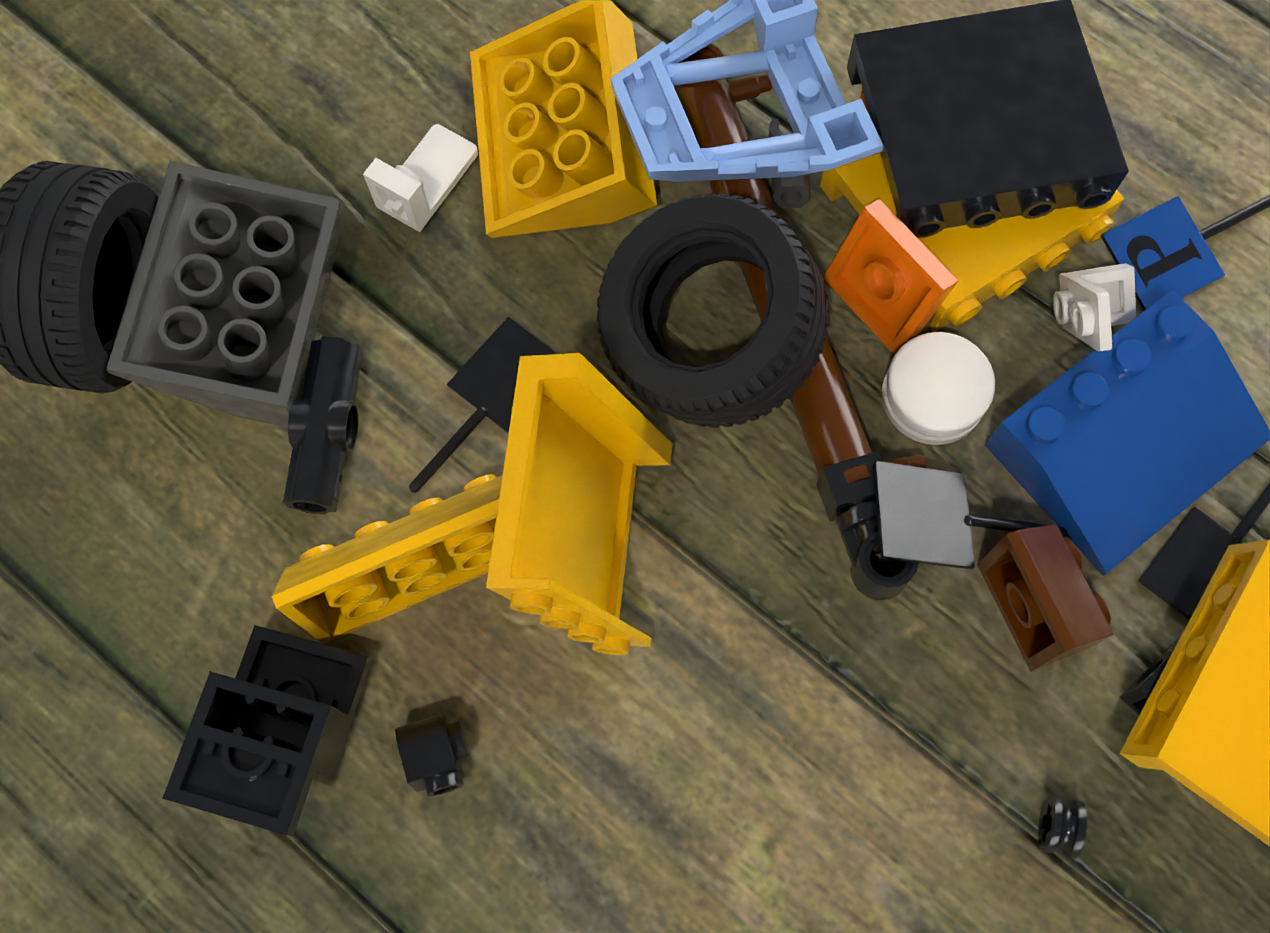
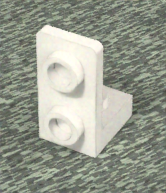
[363,124,478,232]

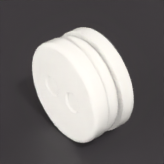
[882,332,995,445]

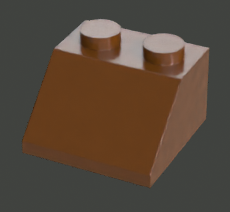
[977,524,1114,672]

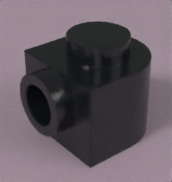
[395,713,469,796]

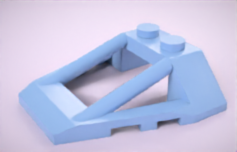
[610,0,884,182]

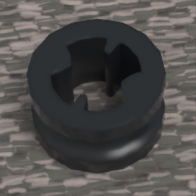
[1038,795,1087,858]

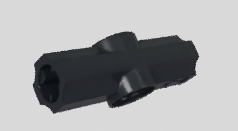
[283,336,363,514]

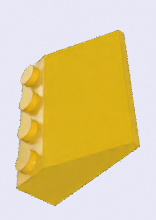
[470,0,657,238]
[272,474,502,644]

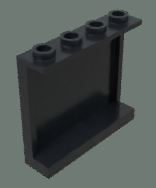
[847,0,1129,238]

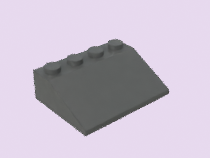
[106,160,342,427]

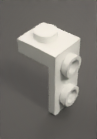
[1053,263,1136,352]

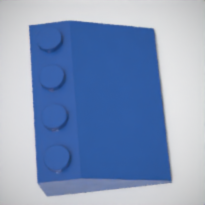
[985,289,1270,576]

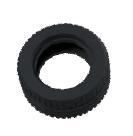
[0,161,158,394]
[596,193,829,428]

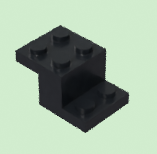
[162,625,373,836]

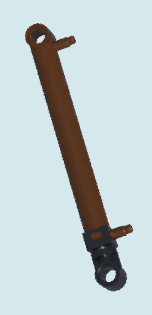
[674,43,927,600]

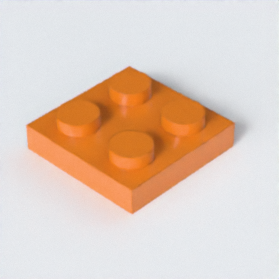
[823,199,958,356]

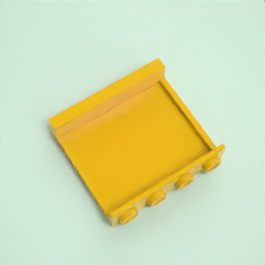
[820,152,1124,332]
[486,353,673,655]
[1119,539,1270,847]

